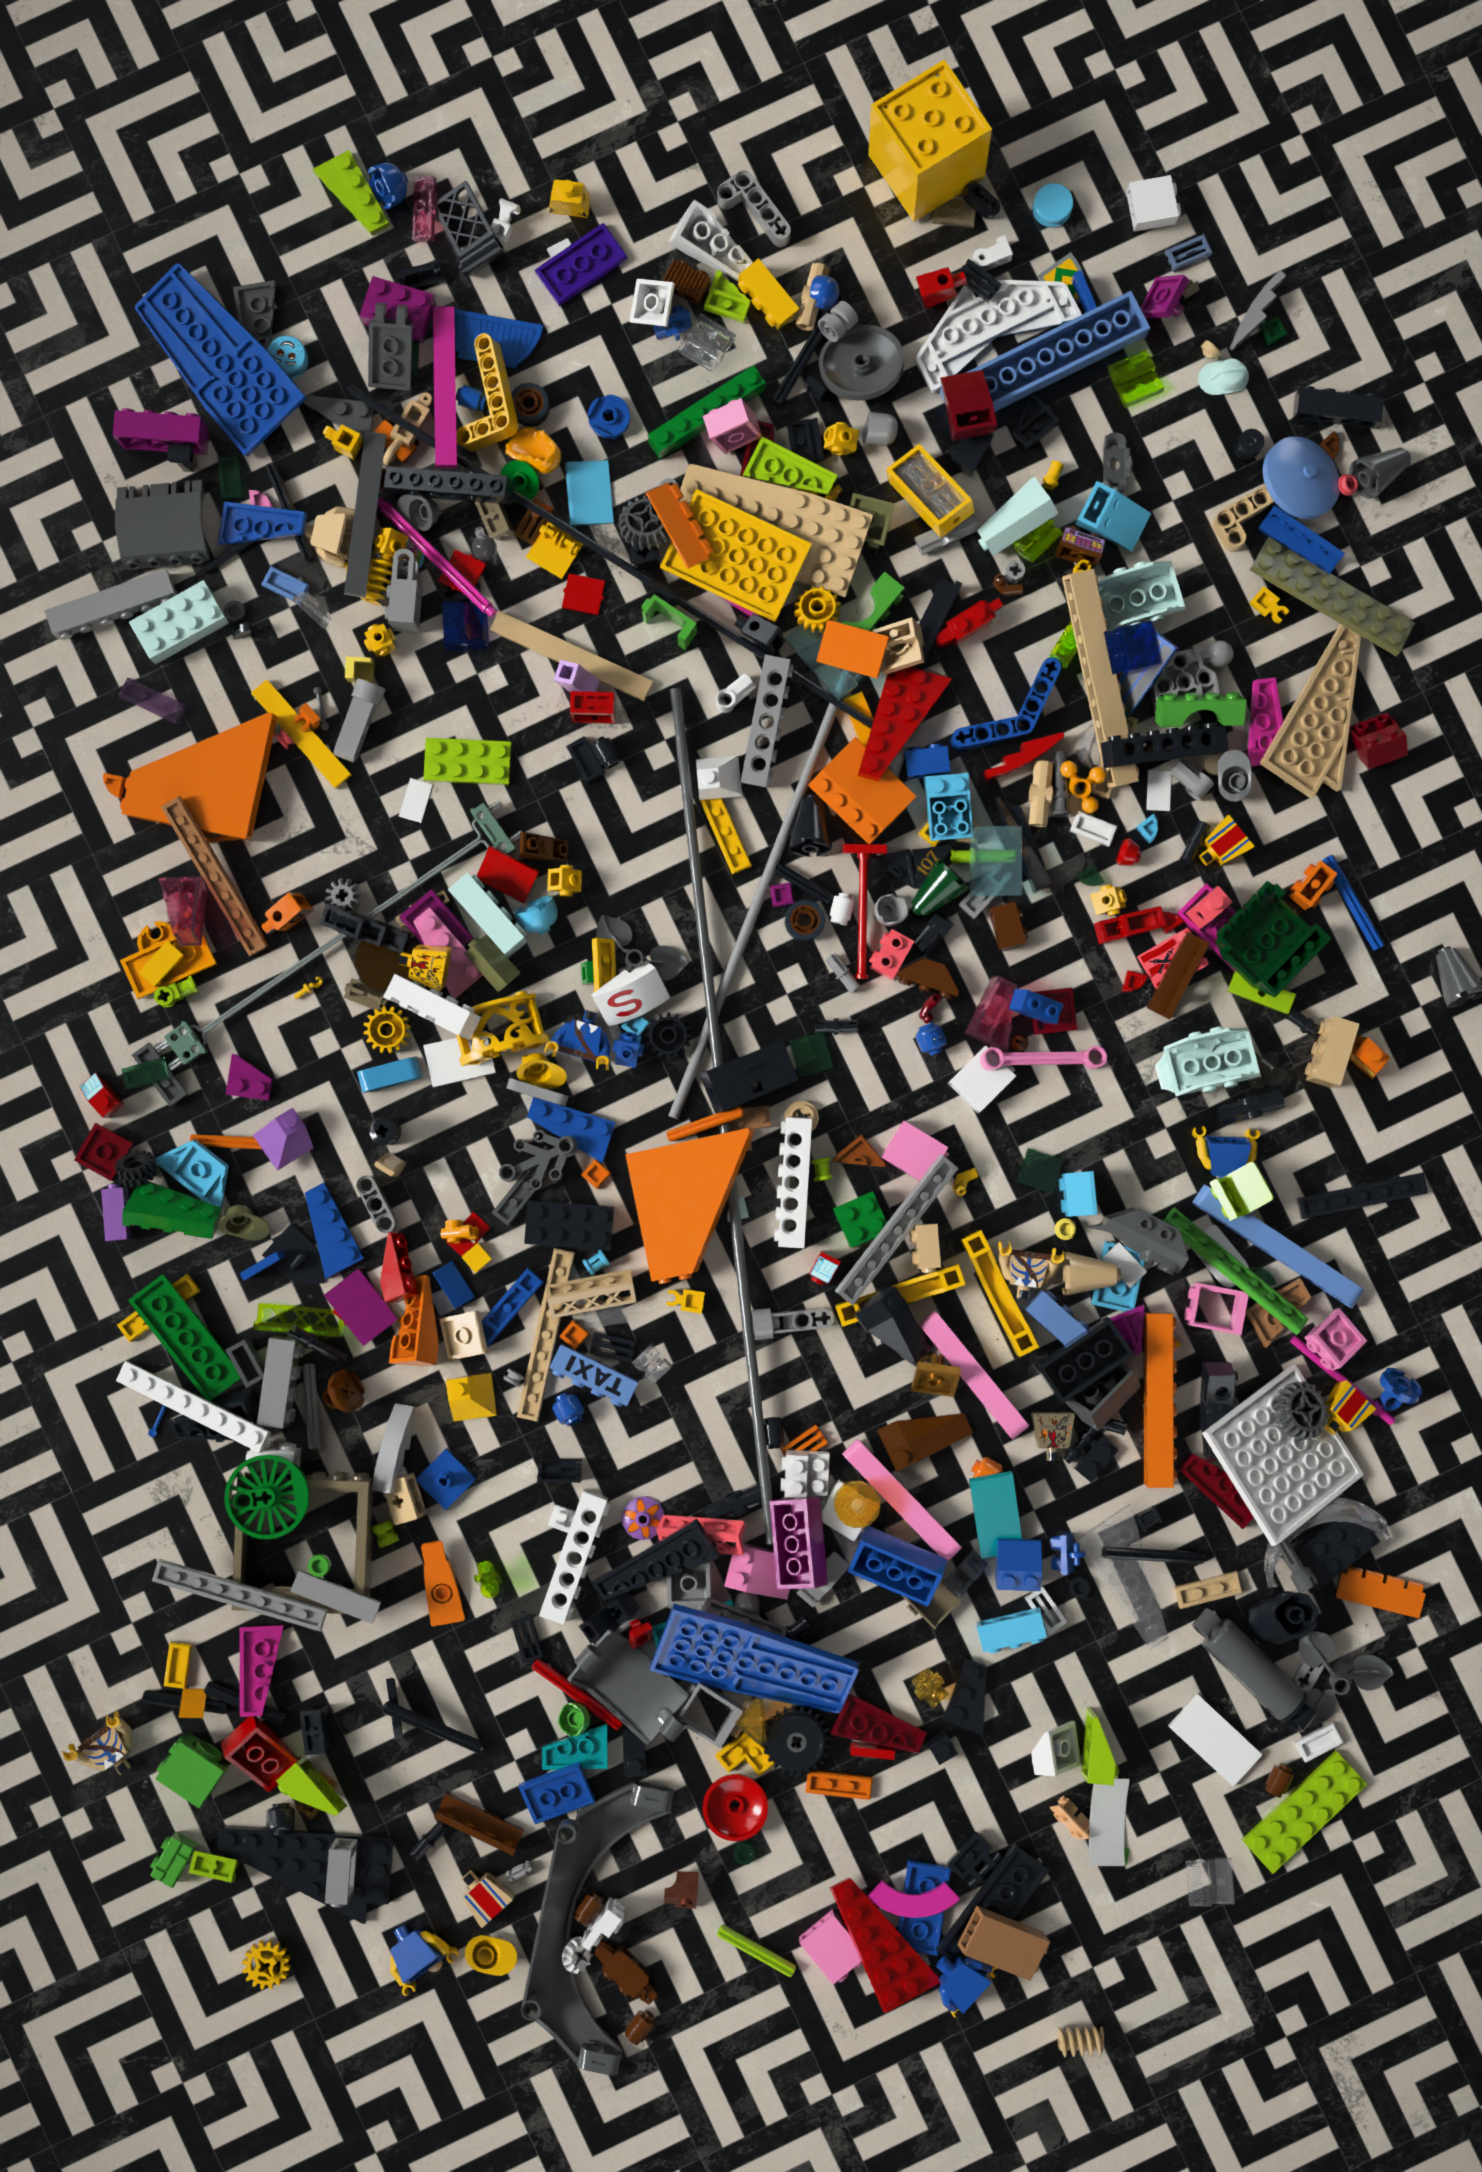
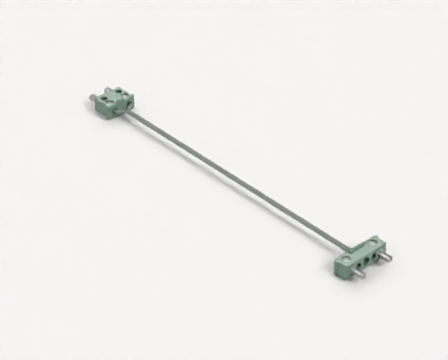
[155,800,522,1070]

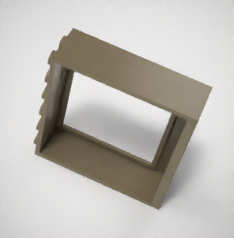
[232,1470,375,1614]

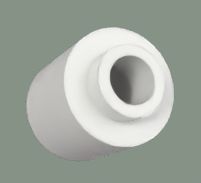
[829,893,855,926]

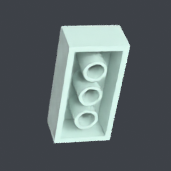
[129,580,229,664]
[448,872,528,959]

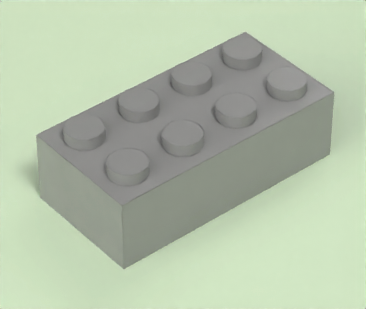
[257,1336,305,1429]

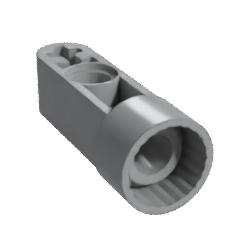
[334,678,386,763]
[751,1307,834,1340]

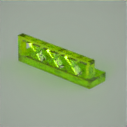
[253,1303,344,1337]

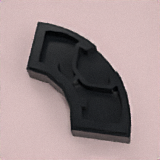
[386,1678,403,1740]

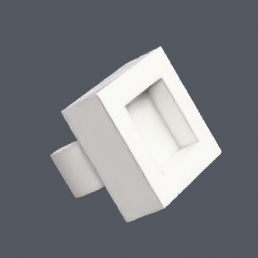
[548,1504,576,1533]

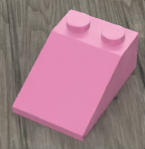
[724,1542,790,1599]

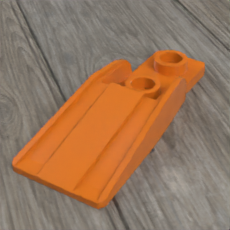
[421,1540,465,1626]

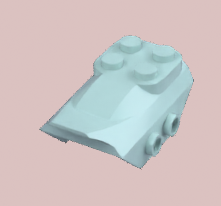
[1098,561,1186,633]
[1155,1026,1261,1096]

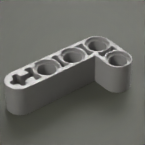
[717,170,791,247]

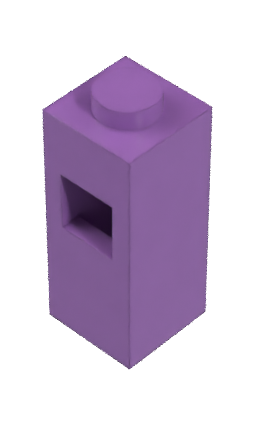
[101,1184,132,1241]

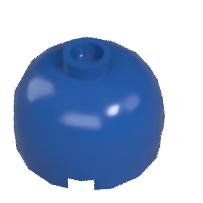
[368,163,408,209]

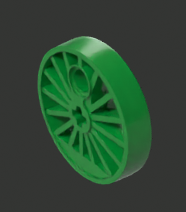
[225,1454,310,1539]

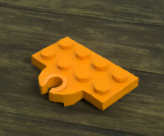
[120,921,217,1000]

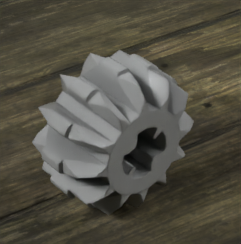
[325,878,362,912]

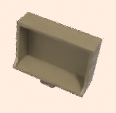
[902,1580,962,1629]

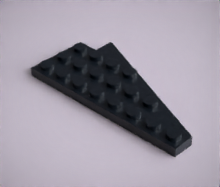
[218,1825,394,1924]

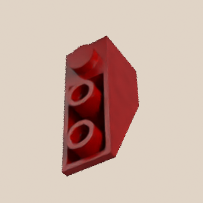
[380,1232,418,1303]

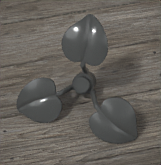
[597,915,688,981]
[1299,1631,1394,1728]

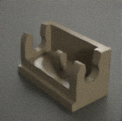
[475,502,516,541]

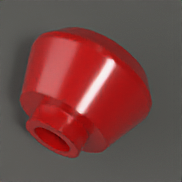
[1116,838,1142,866]

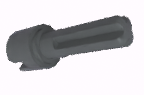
[1277,1538,1319,1593]

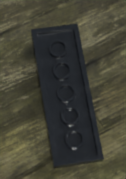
[936,1843,1050,1963]

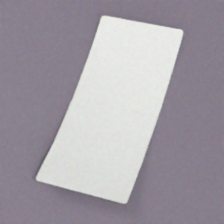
[1089,1779,1129,1866]

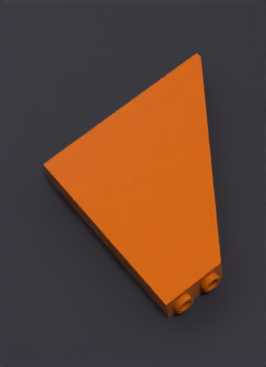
[120,712,278,842]
[625,1128,754,1284]

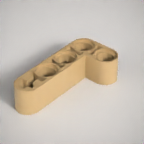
[1212,485,1276,552]

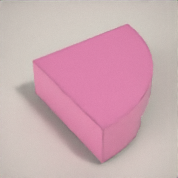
[249,490,274,508]

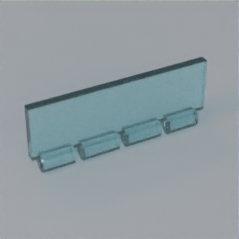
[785,624,862,701]

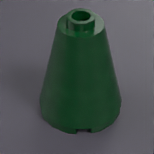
[911,858,970,917]

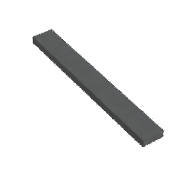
[344,431,386,598]

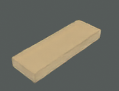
[1174,1571,1243,1609]

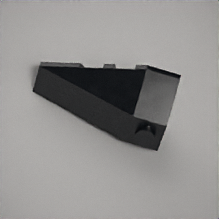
[853,1287,933,1367]
[168,1388,262,1443]

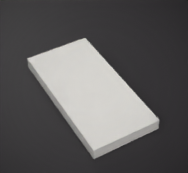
[1168,1694,1262,1787]

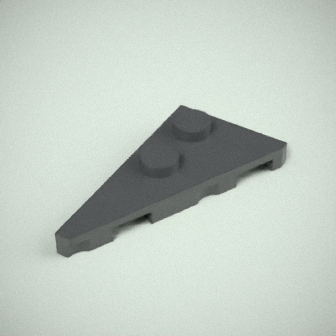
[303,395,374,440]

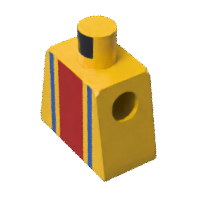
[1199,815,1254,866]
[1324,1380,1376,1435]

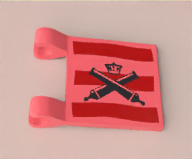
[1137,928,1209,989]

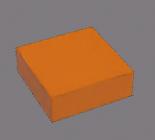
[581,1159,611,1189]
[559,1320,590,1350]

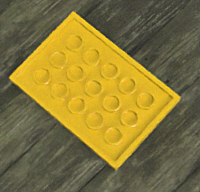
[660,489,812,623]

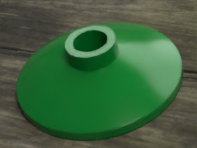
[500,460,540,503]

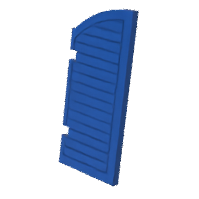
[454,309,544,369]

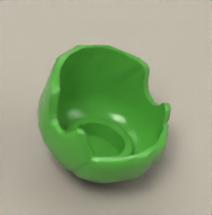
[558,1702,590,1736]

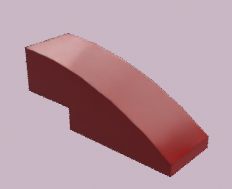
[1094,906,1166,944]

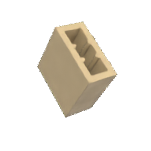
[909,1224,941,1273]

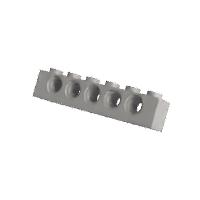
[741,655,794,787]

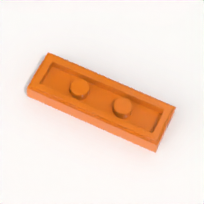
[805,1769,873,1800]

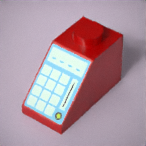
[79,1072,124,1118]
[809,1251,841,1286]

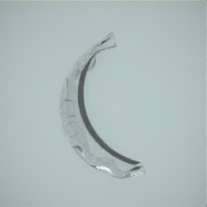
[1264,1497,1394,1589]

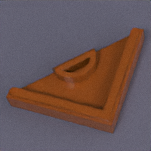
[831,1134,887,1167]

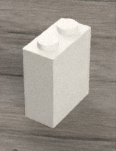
[948,1046,1016,1113]

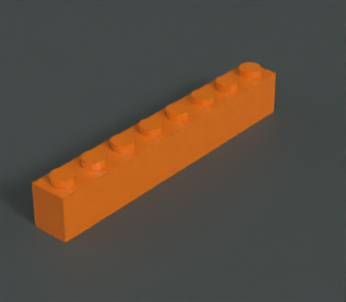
[1143,1312,1177,1488]

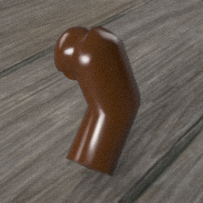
[993,574,1023,596]

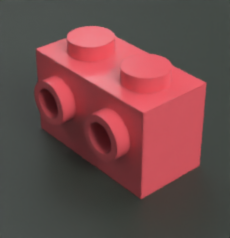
[869,929,914,980]

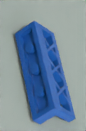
[1257,505,1345,574]

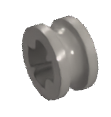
[504,1368,525,1387]

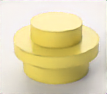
[1055,1218,1076,1240]

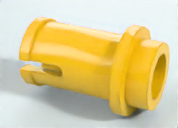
[1042,460,1064,490]
[1073,559,1091,573]

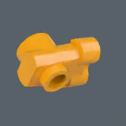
[441,1220,479,1243]

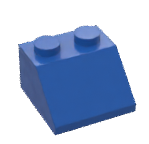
[995,1538,1042,1591]

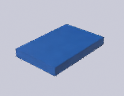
[519,1761,596,1824]

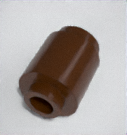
[1265,1763,1294,1798]
[574,1893,605,1928]
[625,2010,656,2045]

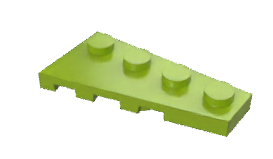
[312,150,390,235]

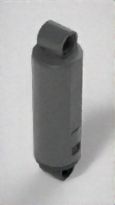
[1192,1608,1317,1732]

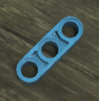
[357,1056,423,1093]

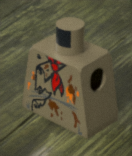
[1031,1412,1075,1461]

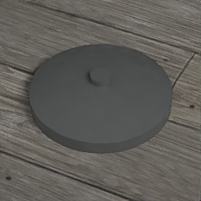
[819,325,904,401]

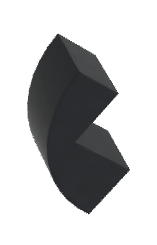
[579,1591,641,1644]

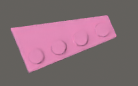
[413,907,483,999]

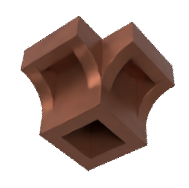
[664,1871,699,1909]

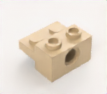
[872,617,924,675]

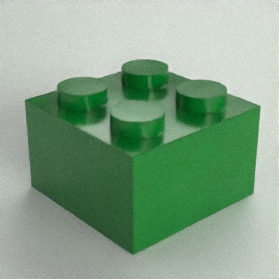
[833,1191,887,1248]

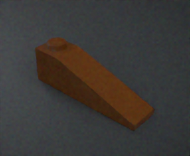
[877,1413,973,1471]

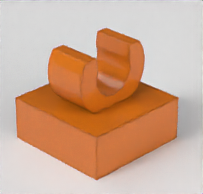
[294,703,320,732]

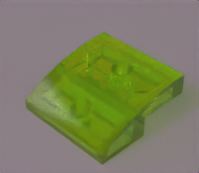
[1107,350,1164,408]

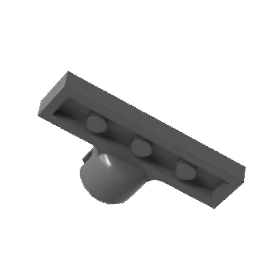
[703,1592,787,1637]

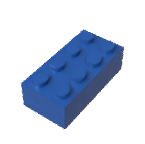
[847,1525,948,1607]

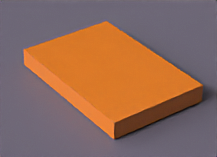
[816,620,890,679]

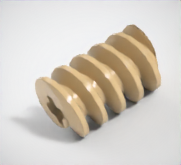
[1057,2026,1104,2057]

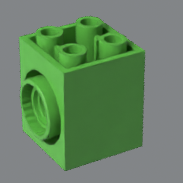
[155,1732,231,1808]

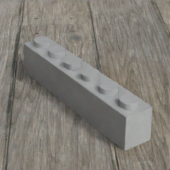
[44,569,178,640]

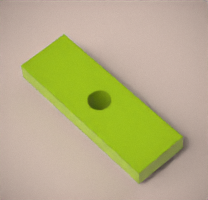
[1227,971,1296,1014]

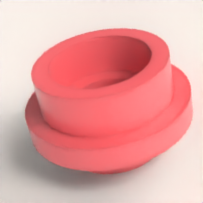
[1338,474,1358,496]

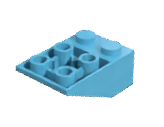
[1075,481,1151,552]
[924,773,973,841]

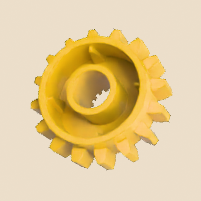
[794,586,840,633]
[363,1006,412,1053]

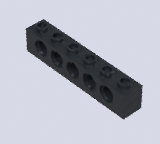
[384,466,515,504]
[1101,722,1229,768]

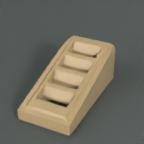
[374,1153,406,1177]

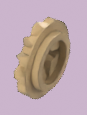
[784,1101,819,1135]

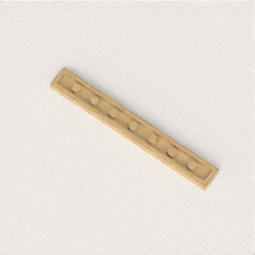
[490,611,653,701]
[517,1248,575,1422]

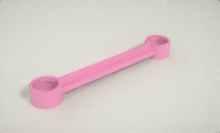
[980,1046,1107,1071]

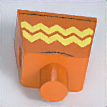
[1349,1036,1390,1079]

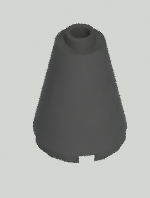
[1350,447,1411,499]
[1436,946,1482,1008]

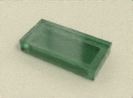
[217,455,244,501]
[121,1057,170,1090]

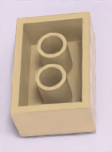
[1305,1016,1359,1088]

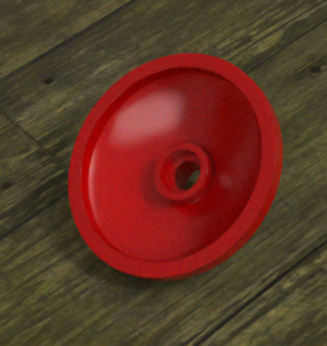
[703,1774,768,1841]

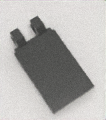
[368,302,413,391]

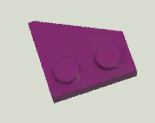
[226,1054,273,1101]

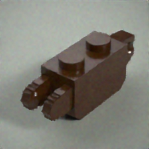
[595,1941,658,2005]

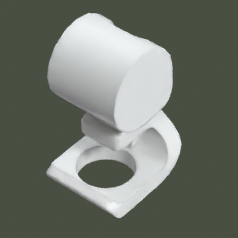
[491,198,521,244]

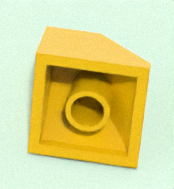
[446,1373,497,1421]

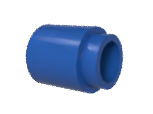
[456,385,487,412]

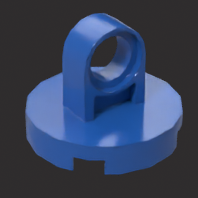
[1379,1368,1423,1411]

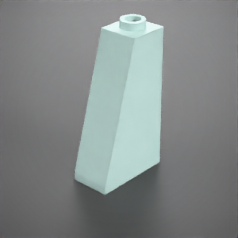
[977,477,1059,556]

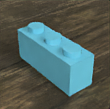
[977,1607,1047,1653]

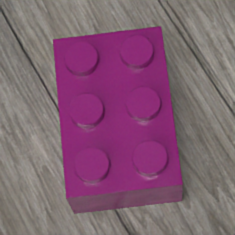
[360,276,436,343]

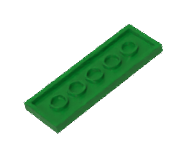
[128,1273,240,1402]

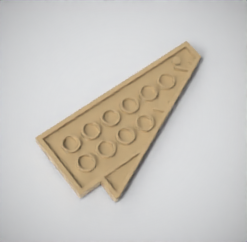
[1260,624,1361,798]

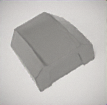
[667,1562,711,1611]

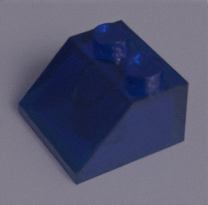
[442,602,489,651]
[1104,621,1162,675]

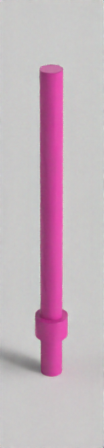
[1290,1335,1396,1425]

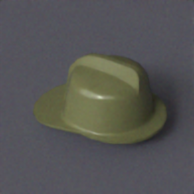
[218,1205,270,1241]

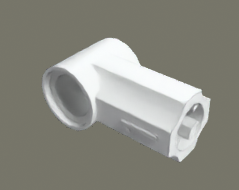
[716,673,756,713]

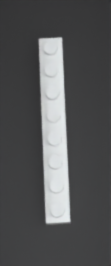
[116,1361,272,1453]

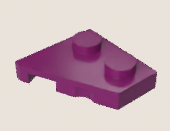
[1109,1304,1145,1356]

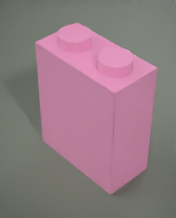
[881,1121,949,1181]
[799,1909,862,1984]

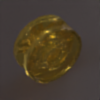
[833,1480,880,1528]

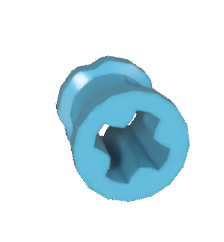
[582,1249,611,1276]

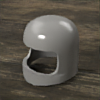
[862,411,898,445]

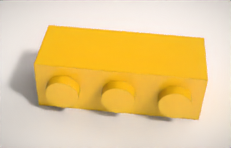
[738,258,799,330]

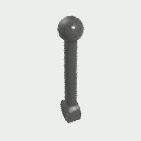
[313,687,330,731]

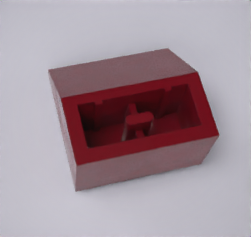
[1349,713,1408,770]

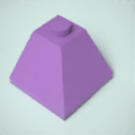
[253,1107,314,1171]

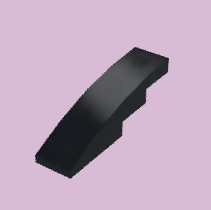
[319,903,411,954]

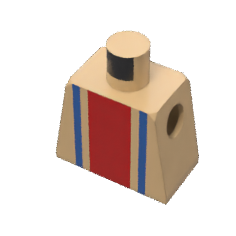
[461,1870,515,1928]

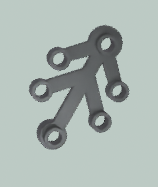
[499,1130,578,1191]

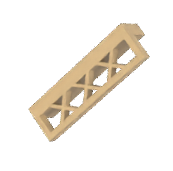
[545,1269,636,1319]

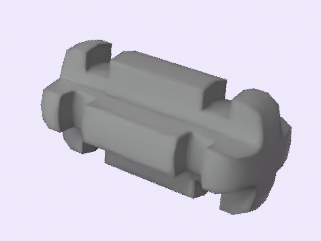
[506,1861,533,1883]

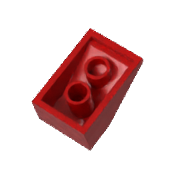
[221,1716,300,1792]

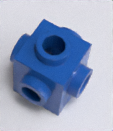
[612,1032,644,1068]

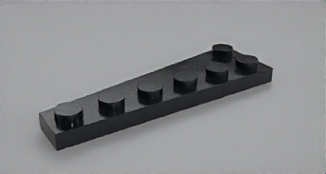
[592,1519,720,1601]

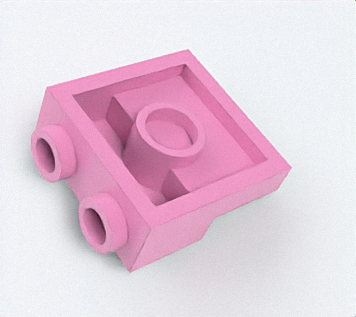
[1304,1308,1367,1371]

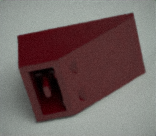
[940,370,997,441]

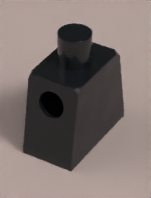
[735,614,785,656]

